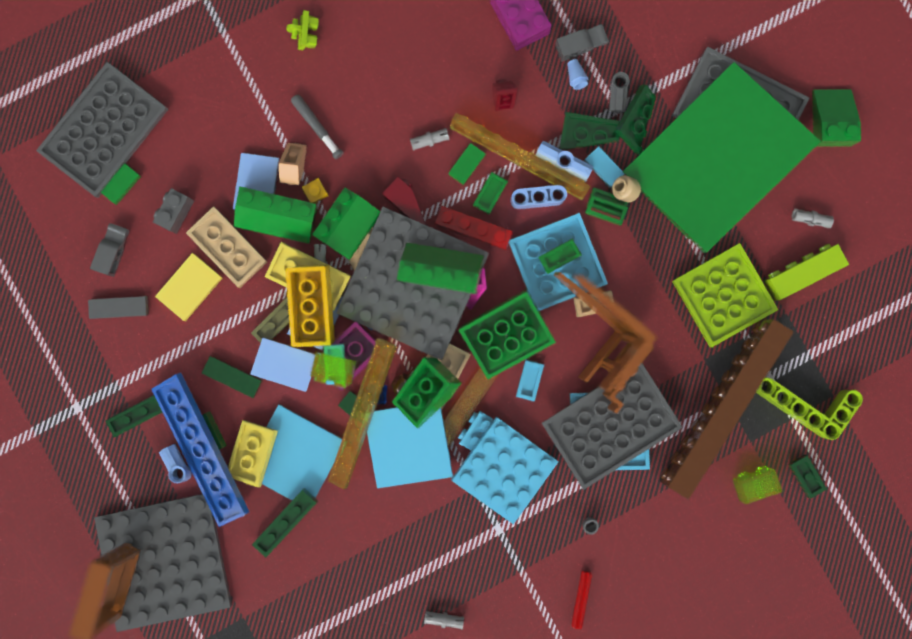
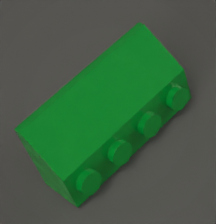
[234,186,318,244]
[397,243,484,294]

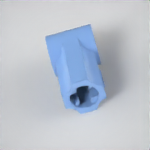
[159,444,192,483]

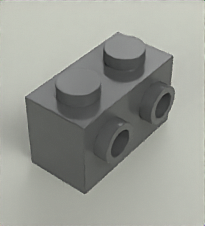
[153,188,194,234]

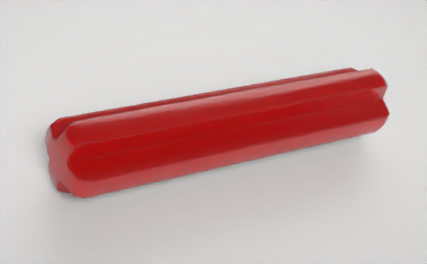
[571,571,592,629]

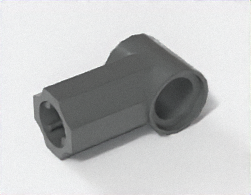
[609,72,630,113]

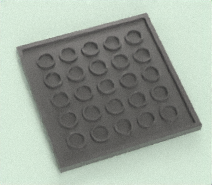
[337,207,489,360]
[94,494,232,632]

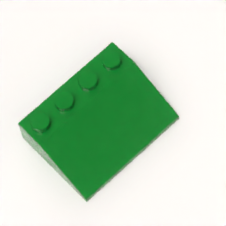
[459,289,556,379]

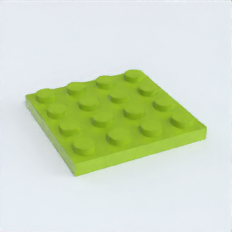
[672,243,778,347]

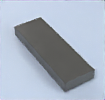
[88,296,148,319]

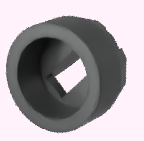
[582,517,599,534]

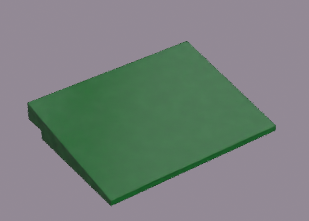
[623,62,821,253]

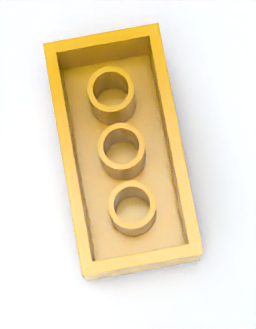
[285,265,335,347]

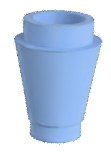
[567,59,588,90]

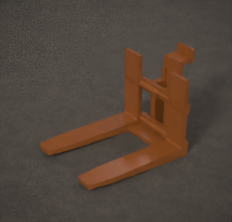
[554,272,657,413]

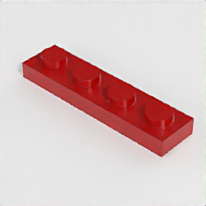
[435,206,513,250]

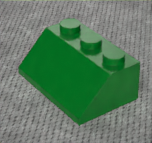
[312,187,381,260]

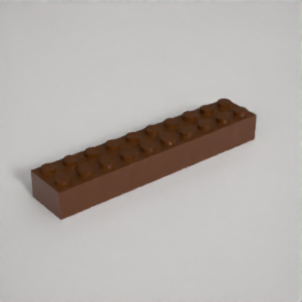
[660,319,794,500]

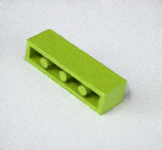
[764,244,849,301]

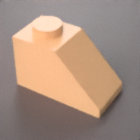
[279,143,306,185]

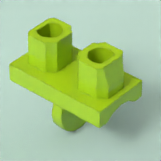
[286,10,318,51]

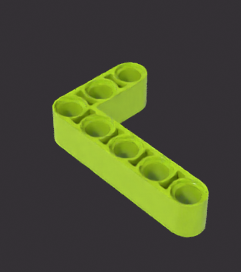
[756,378,863,440]

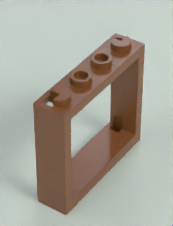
[69,543,141,639]

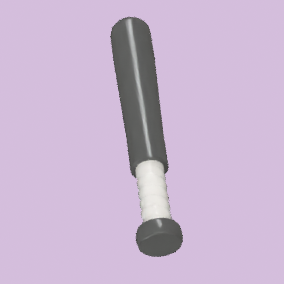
[291,94,344,159]

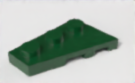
[615,84,656,154]
[559,112,620,150]

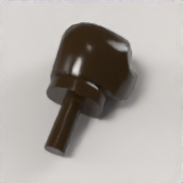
[391,368,415,395]

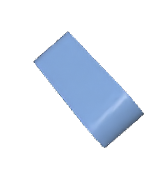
[511,185,567,209]

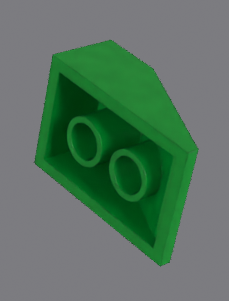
[812,89,861,147]
[392,358,462,428]

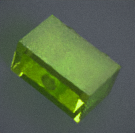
[310,352,357,388]
[732,466,783,504]

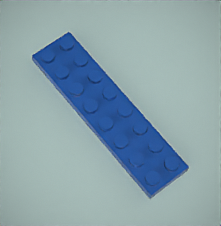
[151,373,249,527]

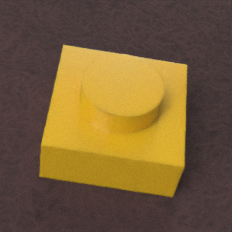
[302,178,328,203]

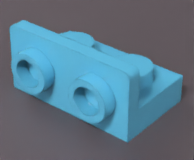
[458,411,494,451]

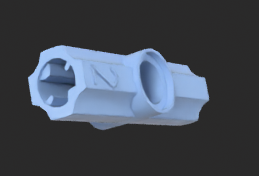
[535,141,594,182]

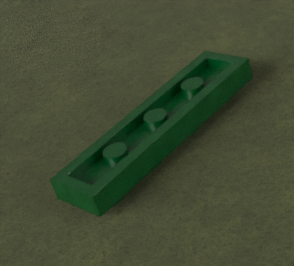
[252,488,318,558]

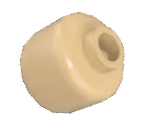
[612,175,641,203]

